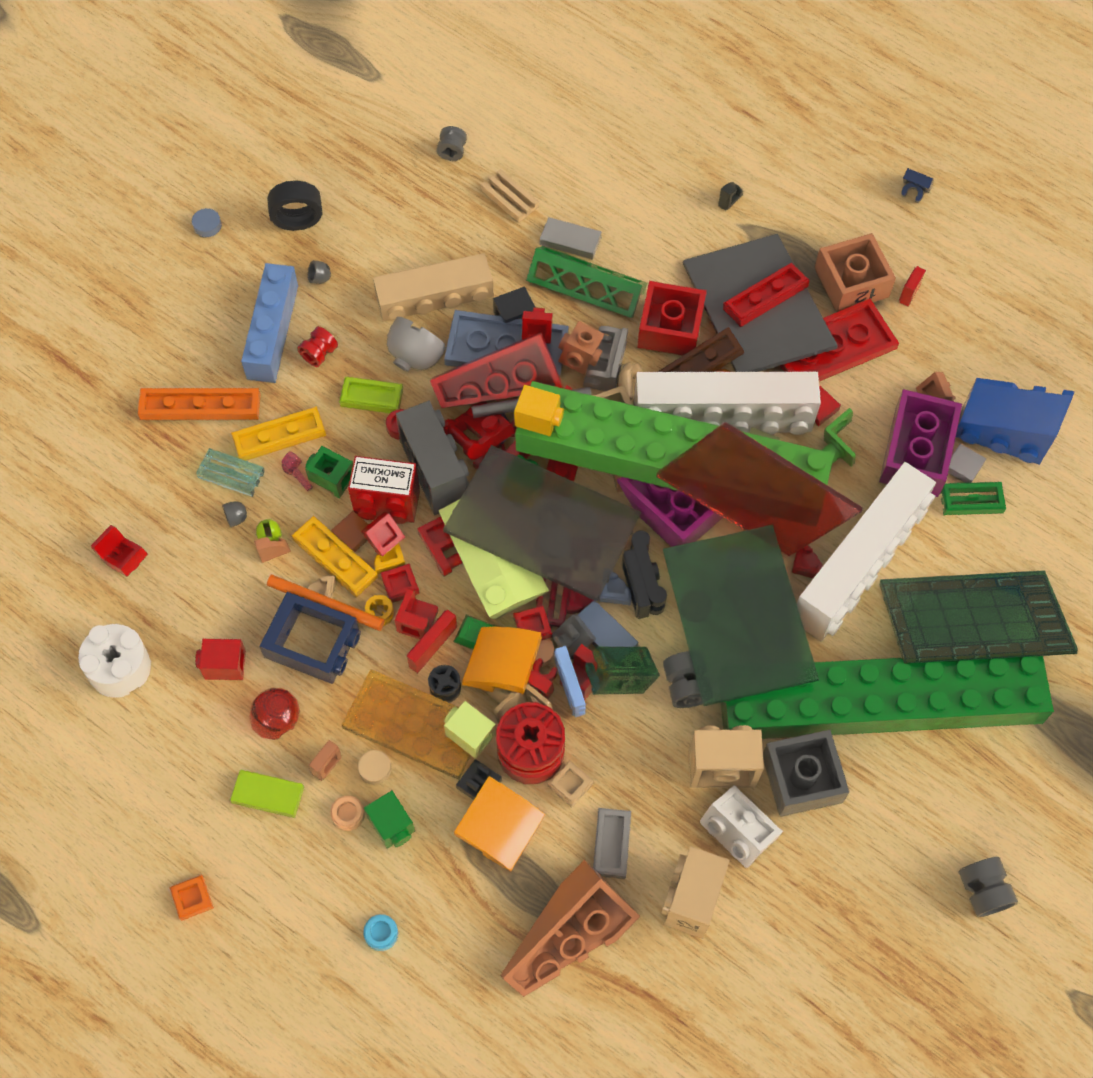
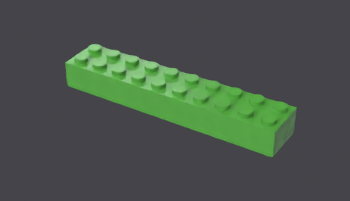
[515,381,834,524]

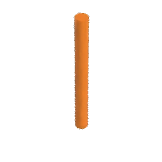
[267,574,385,631]

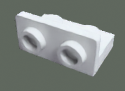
[700,785,783,868]

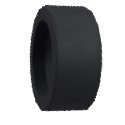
[267,180,323,231]

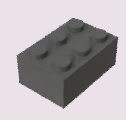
[396,400,470,515]

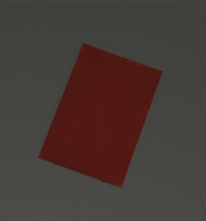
[656,422,863,556]

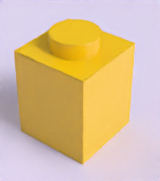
[514,385,564,436]

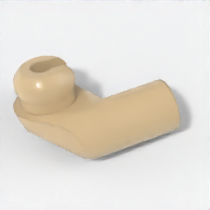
[617,362,642,400]

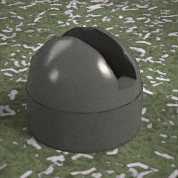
[308,260,331,284]
[222,501,247,528]

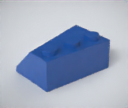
[956,378,1075,465]

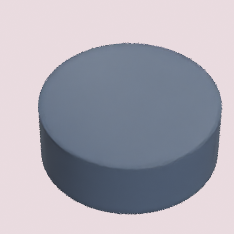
[192,208,222,237]

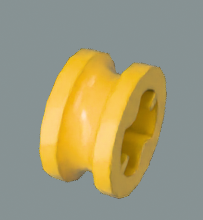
[365,595,394,626]

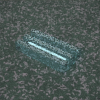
[196,448,265,497]

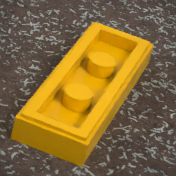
[231,406,326,462]
[291,515,378,598]

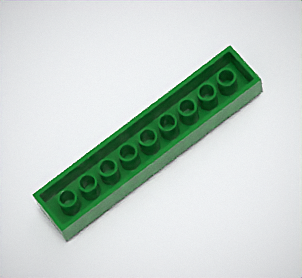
[718,654,1054,739]

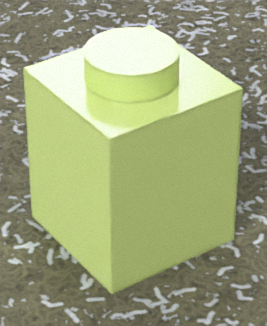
[444,701,496,759]

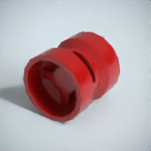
[297,326,338,367]

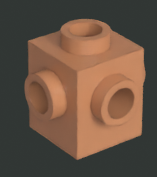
[558,321,605,375]

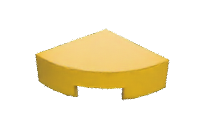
[374,543,406,574]

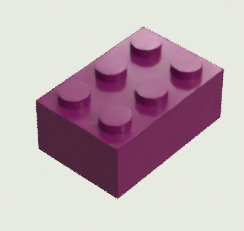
[879,389,962,497]

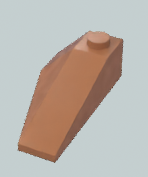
[500,860,640,997]

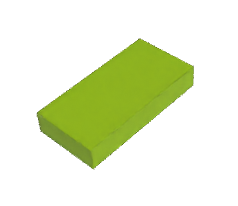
[339,376,403,413]
[230,769,304,818]

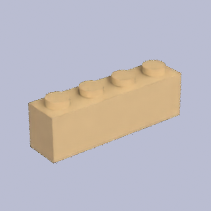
[373,253,494,321]

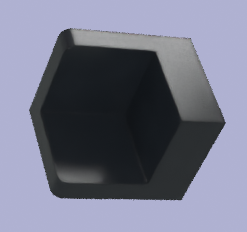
[493,286,535,323]

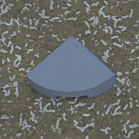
[600,569,631,606]

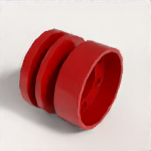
[496,702,565,784]

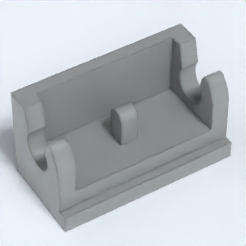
[583,326,628,391]

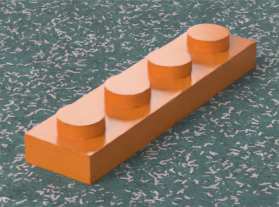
[138,388,261,420]

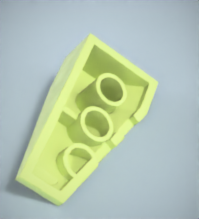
[438,496,549,620]

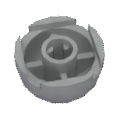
[387,316,446,372]

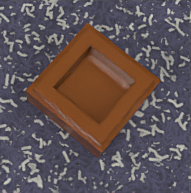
[331,511,369,552]

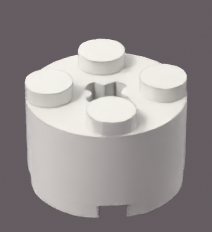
[78,624,151,698]

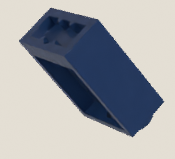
[259,592,361,684]

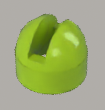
[256,519,282,541]

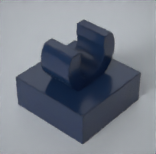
[902,168,934,203]

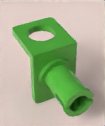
[822,408,856,466]

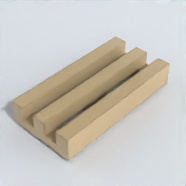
[481,169,539,223]

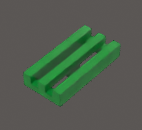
[940,482,1006,515]

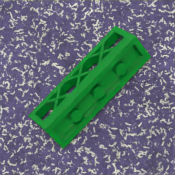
[526,246,648,318]

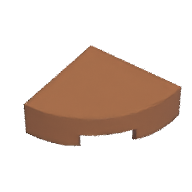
[254,537,291,563]

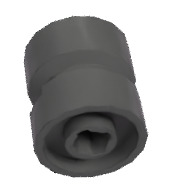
[663,651,713,708]
[958,857,1019,918]

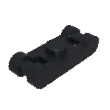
[630,531,667,615]

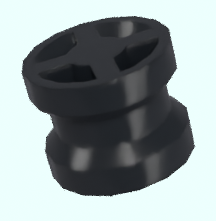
[428,665,461,703]

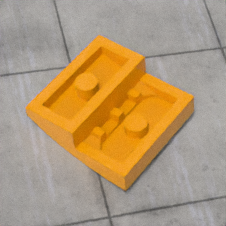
[462,627,542,694]
[454,776,545,872]

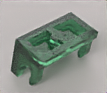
[585,647,660,695]

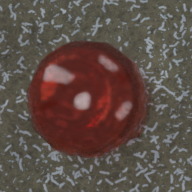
[249,687,300,740]

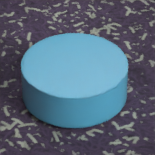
[363,914,398,951]

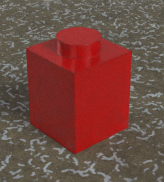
[195,638,246,680]

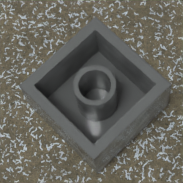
[763,730,850,817]

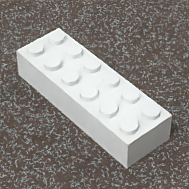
[633,372,821,435]
[795,462,936,642]

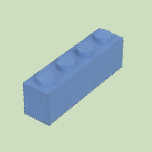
[241,263,298,383]

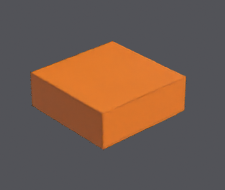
[170,875,214,921]

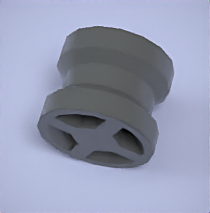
[436,126,467,161]

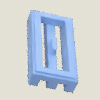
[554,646,586,717]

